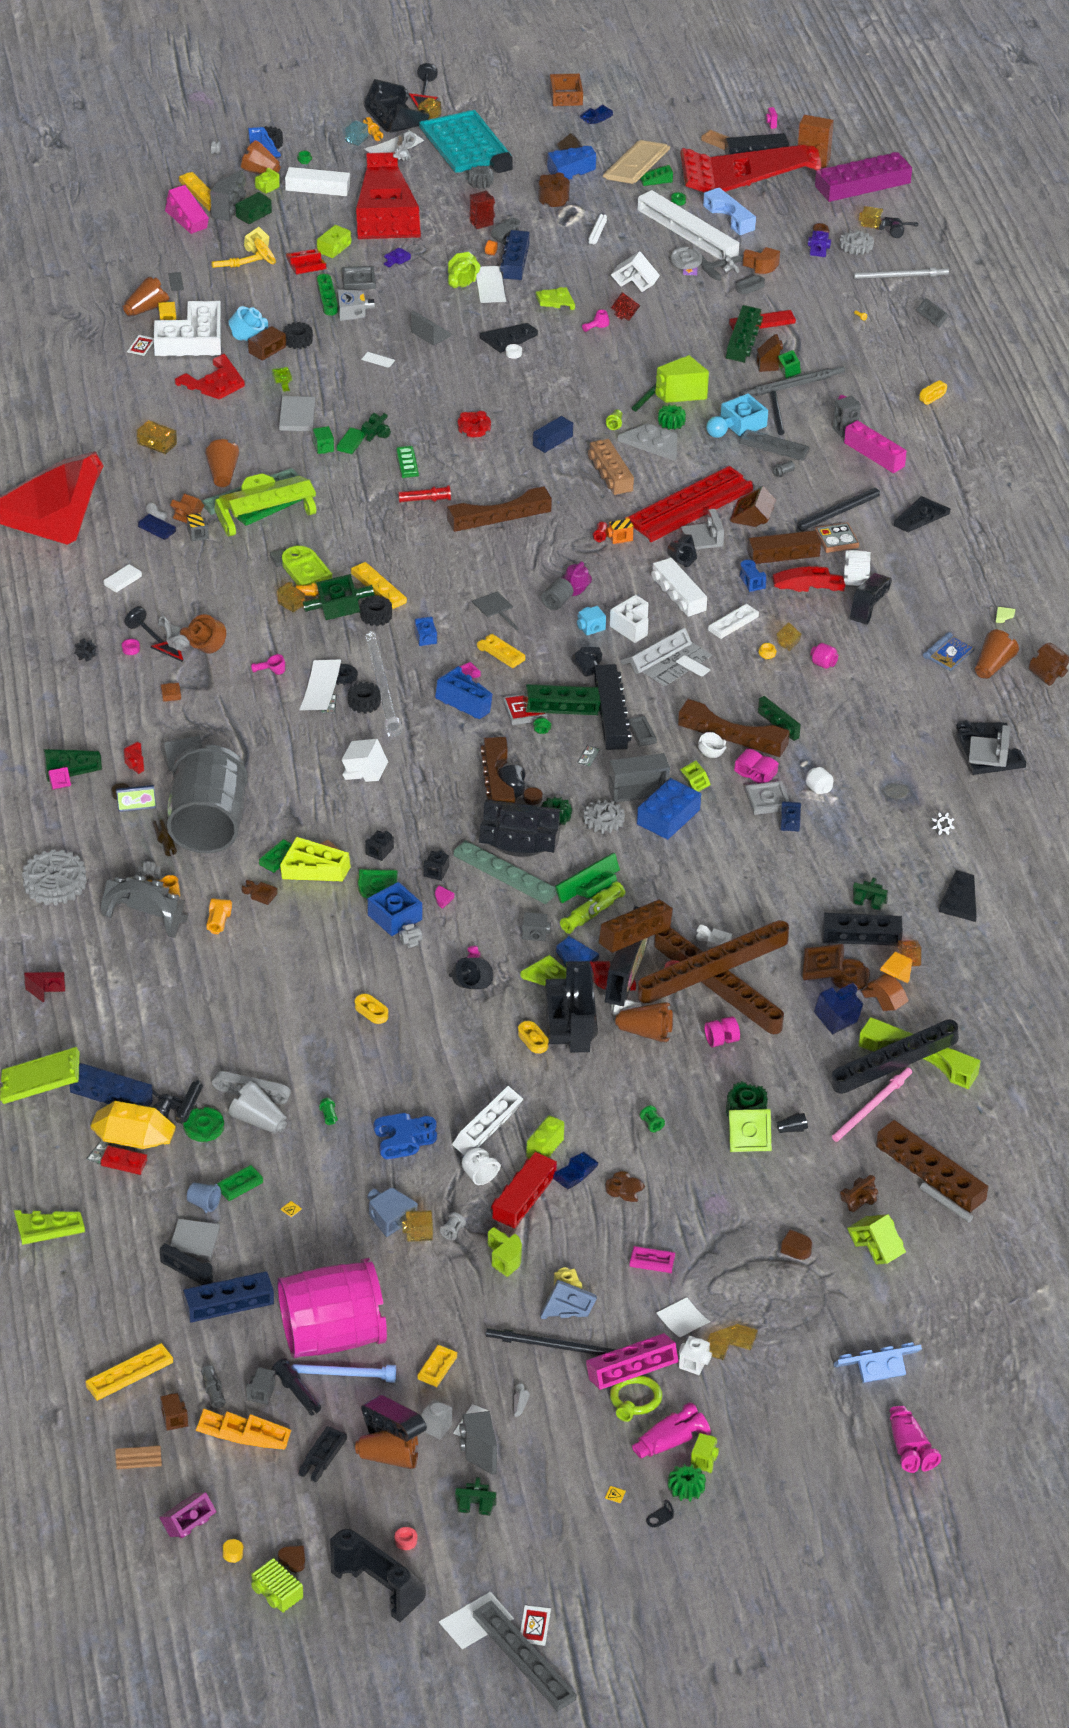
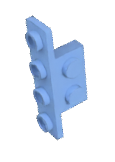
[834,1343,922,1383]

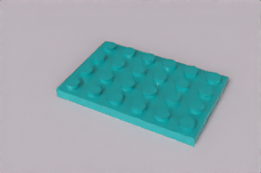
[419,110,512,173]

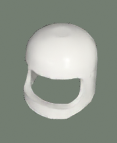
[462,1148,501,1185]

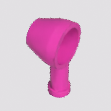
[582,309,610,332]
[251,654,286,675]

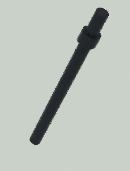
[486,1328,616,1355]

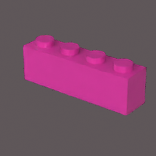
[844,420,907,473]

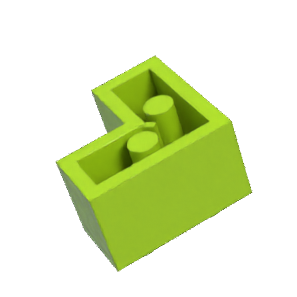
[847,1214,906,1265]

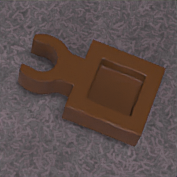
[242,880,278,905]

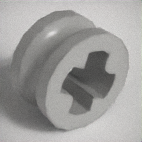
[211,140,221,155]

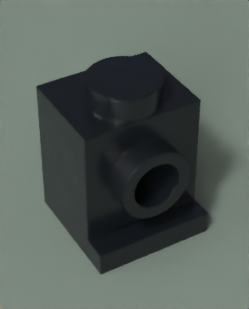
[365,830,394,861]
[424,850,449,881]

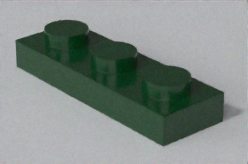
[758,696,801,741]

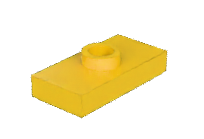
[418,1345,457,1387]

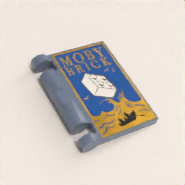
[923,632,975,671]

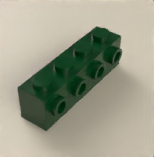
[726,305,763,363]

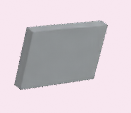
[279,396,316,431]

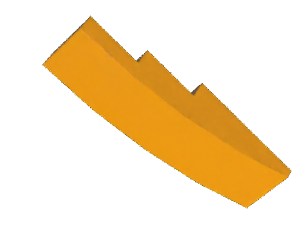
[196,1409,291,1449]

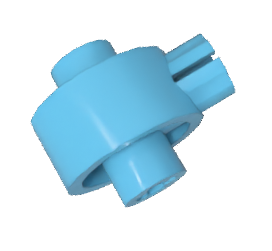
[229,306,268,341]

